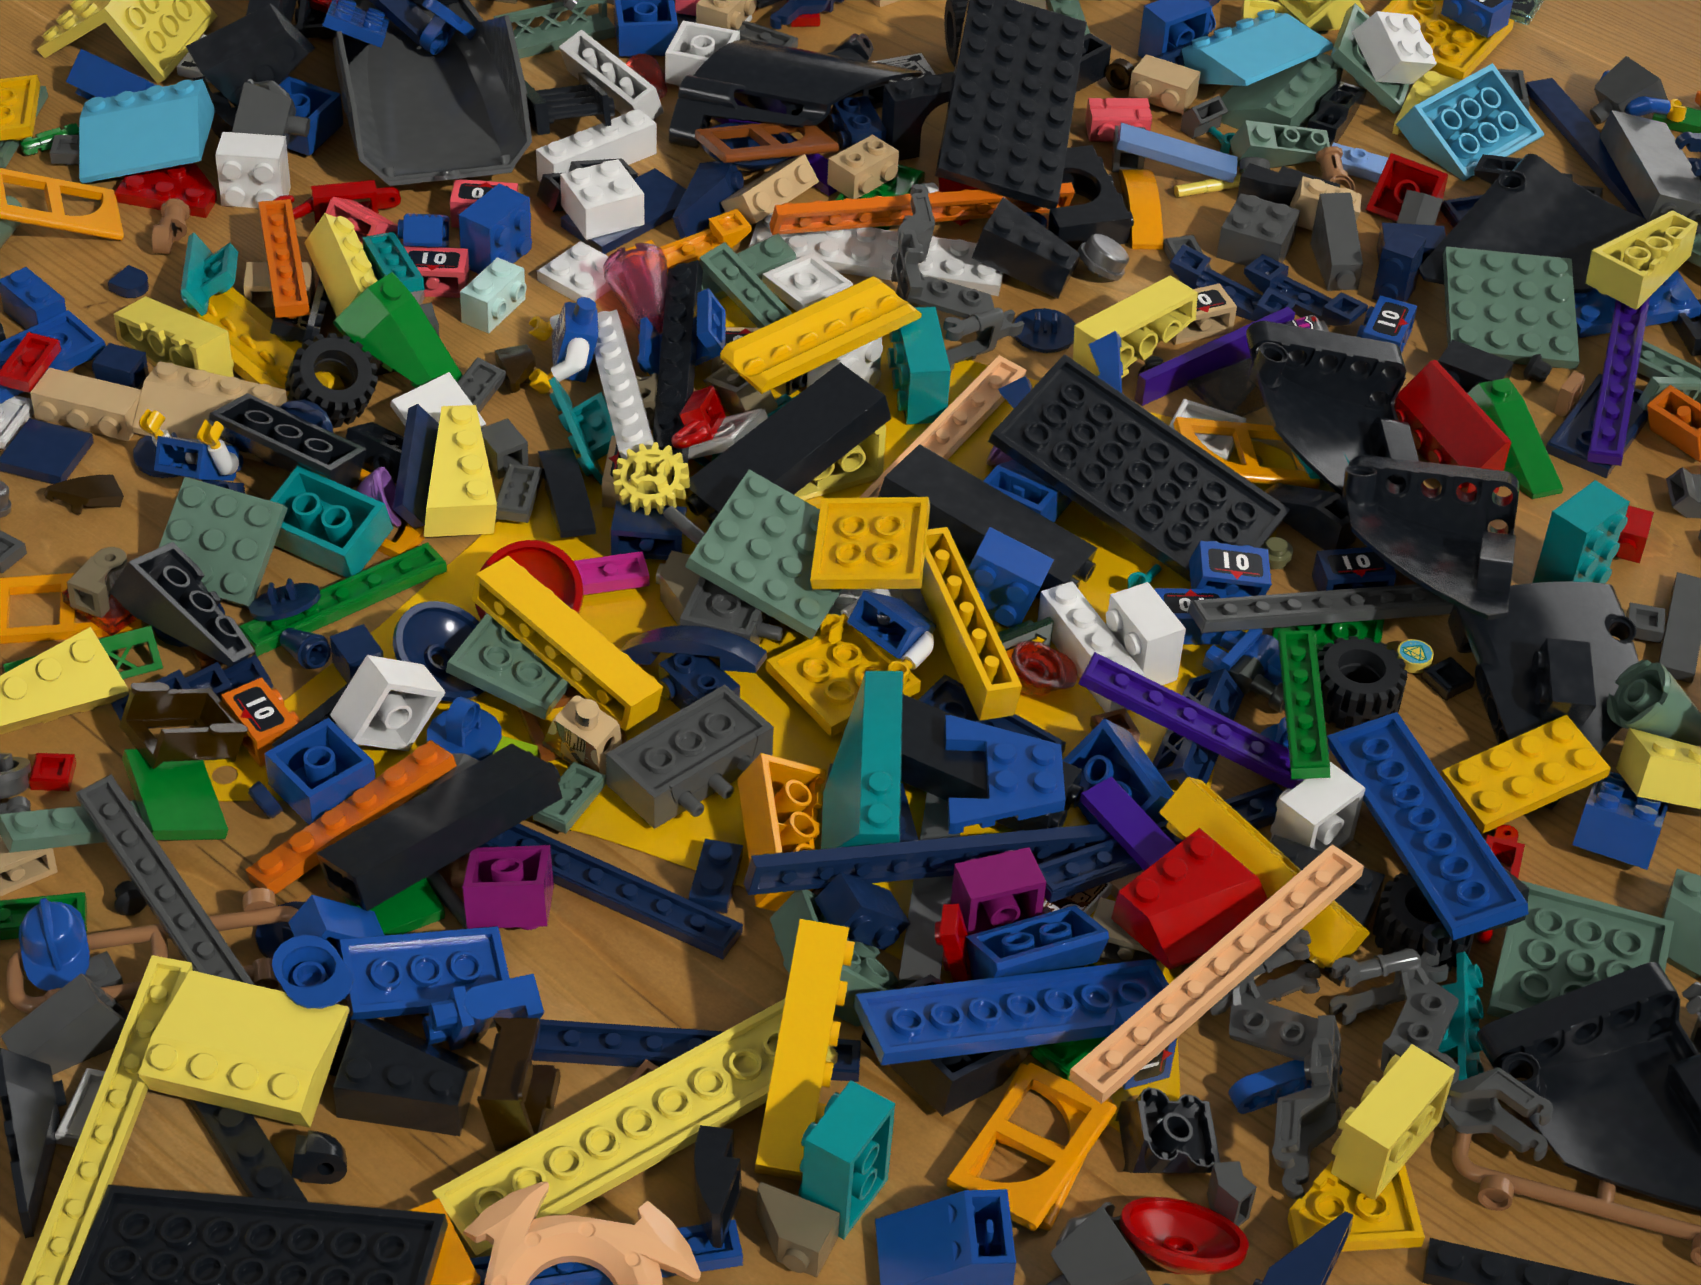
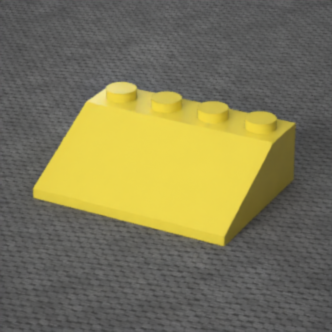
[138,970,350,1128]

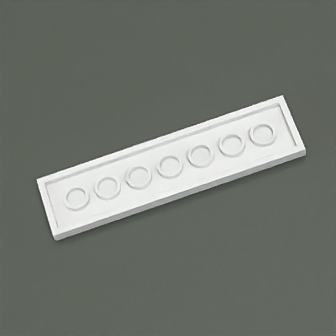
[749,213,1004,296]

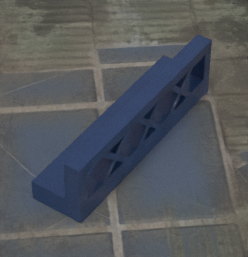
[1153,668,1244,785]

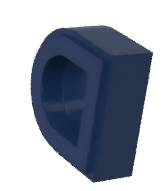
[108,265,149,298]

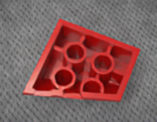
[1111,828,1268,970]

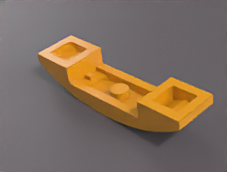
[1118,169,1164,250]
[623,209,752,275]

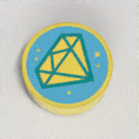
[1397,639,1434,674]

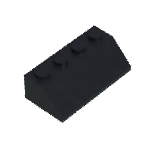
[209,393,366,489]

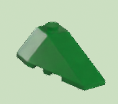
[333,272,463,388]
[1467,378,1563,499]

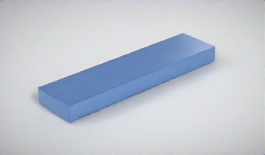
[1116,123,1238,183]

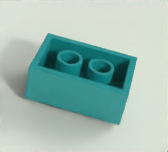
[887,307,951,424]
[270,465,393,578]
[1532,480,1630,584]
[798,1080,895,1240]

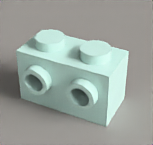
[460,257,527,334]

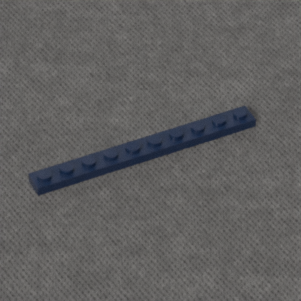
[743,824,1114,895]

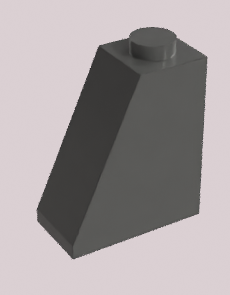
[1310,192,1363,291]
[1,973,128,1075]

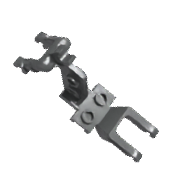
[891,184,1025,372]
[1210,929,1343,1199]
[1329,948,1553,1161]

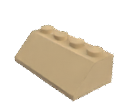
[132,361,287,462]

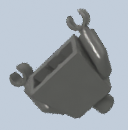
[232,79,310,148]
[1046,1202,1170,1285]

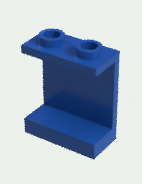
[637,288,726,375]

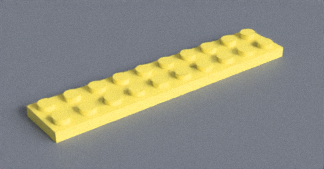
[432,999,838,1258]

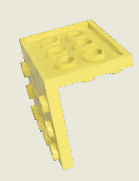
[37,0,217,84]

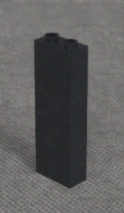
[685,362,891,526]
[878,444,1097,599]
[844,694,1084,831]
[317,743,563,911]

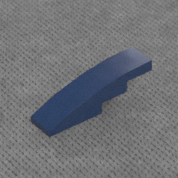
[111,654,274,728]

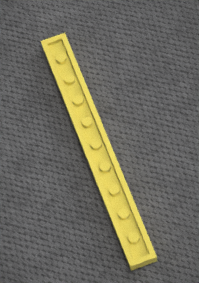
[21,955,193,1285]

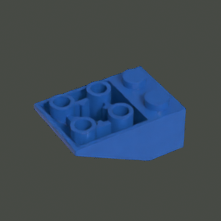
[983,459,1073,522]
[1572,772,1669,870]
[875,1189,1016,1285]

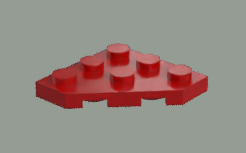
[115,162,217,218]

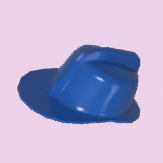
[19,898,90,991]
[272,935,353,1009]

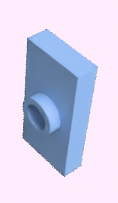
[1332,142,1388,183]

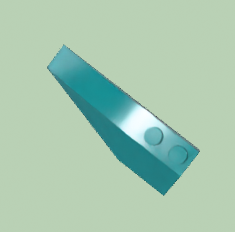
[821,671,903,849]

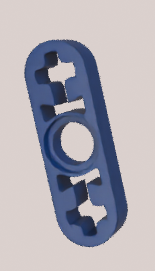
[1228,1060,1343,1114]

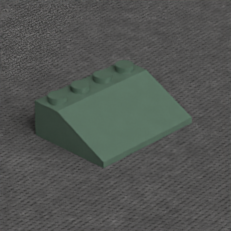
[1221,54,1343,130]

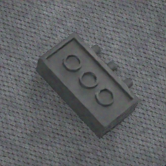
[680,576,783,660]
[606,685,774,829]

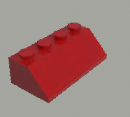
[1394,360,1511,493]

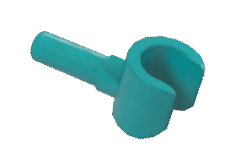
[1209,127,1235,154]
[1127,564,1162,589]

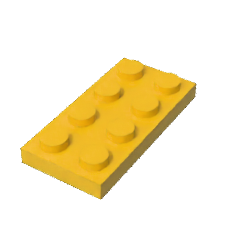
[1441,715,1611,834]

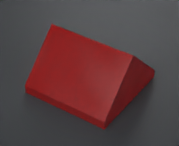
[1366,153,1448,222]

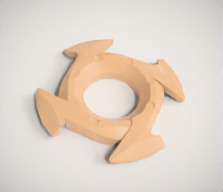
[463,1182,701,1285]

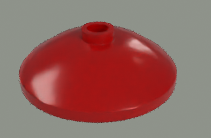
[475,540,584,620]
[1119,1197,1249,1275]

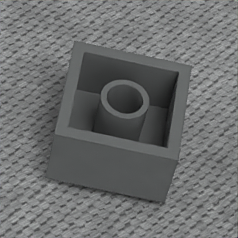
[1216,193,1300,266]

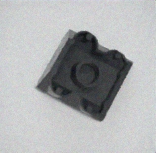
[1115,1087,1220,1173]

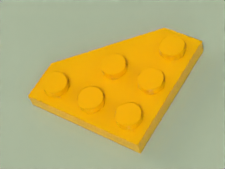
[1287,1160,1425,1252]

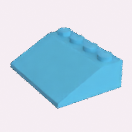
[1181,9,1333,86]
[1396,63,1545,181]
[79,79,216,184]

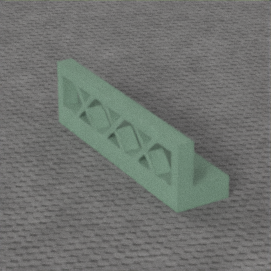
[494,0,615,59]

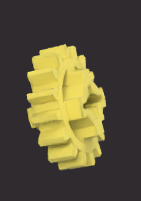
[613,442,690,516]

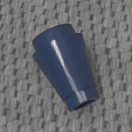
[280,628,331,669]

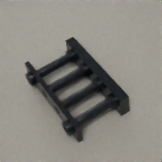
[525,72,615,135]

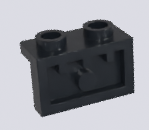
[345,422,404,484]

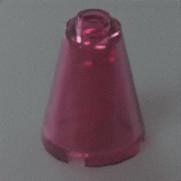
[603,243,668,334]

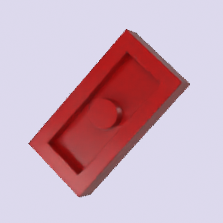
[0,332,61,393]
[935,903,972,982]

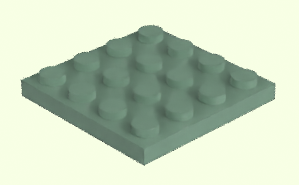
[1443,247,1580,369]
[685,469,843,640]
[1487,880,1674,1018]

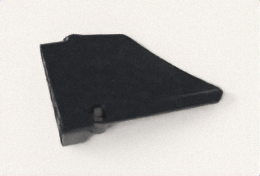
[1419,154,1648,293]

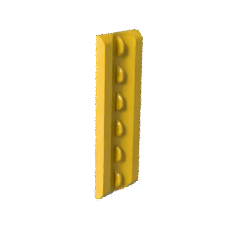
[720,276,922,394]
[180,287,345,402]

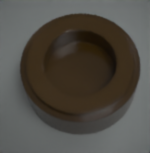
[1105,58,1134,90]

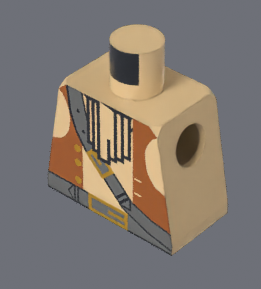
[543,695,622,775]

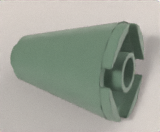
[1607,660,1701,746]

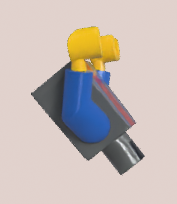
[1590,56,1687,124]

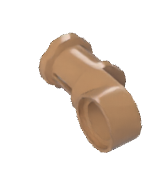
[1315,146,1355,191]
[152,198,190,254]

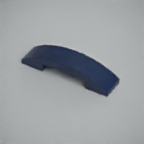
[1169,244,1296,321]
[1244,254,1368,326]
[620,625,767,673]

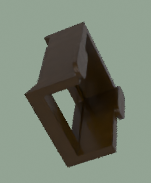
[119,682,248,769]
[477,1018,561,1151]

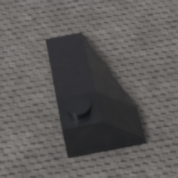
[109,542,255,667]
[0,1048,67,1238]

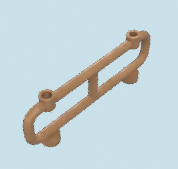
[6,888,299,1013]
[1451,1109,1701,1266]

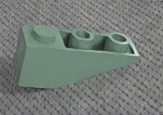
[1230,120,1330,168]

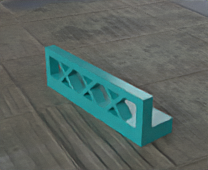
[362,232,425,292]

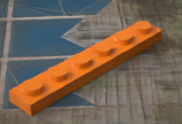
[258,199,310,319]
[245,740,457,894]

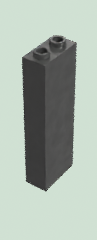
[1599,110,1701,234]

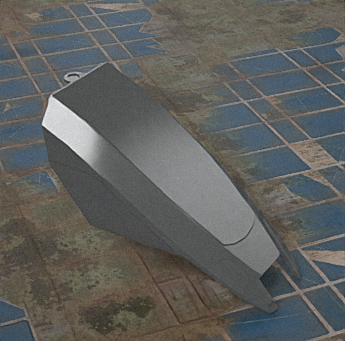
[332,0,532,186]

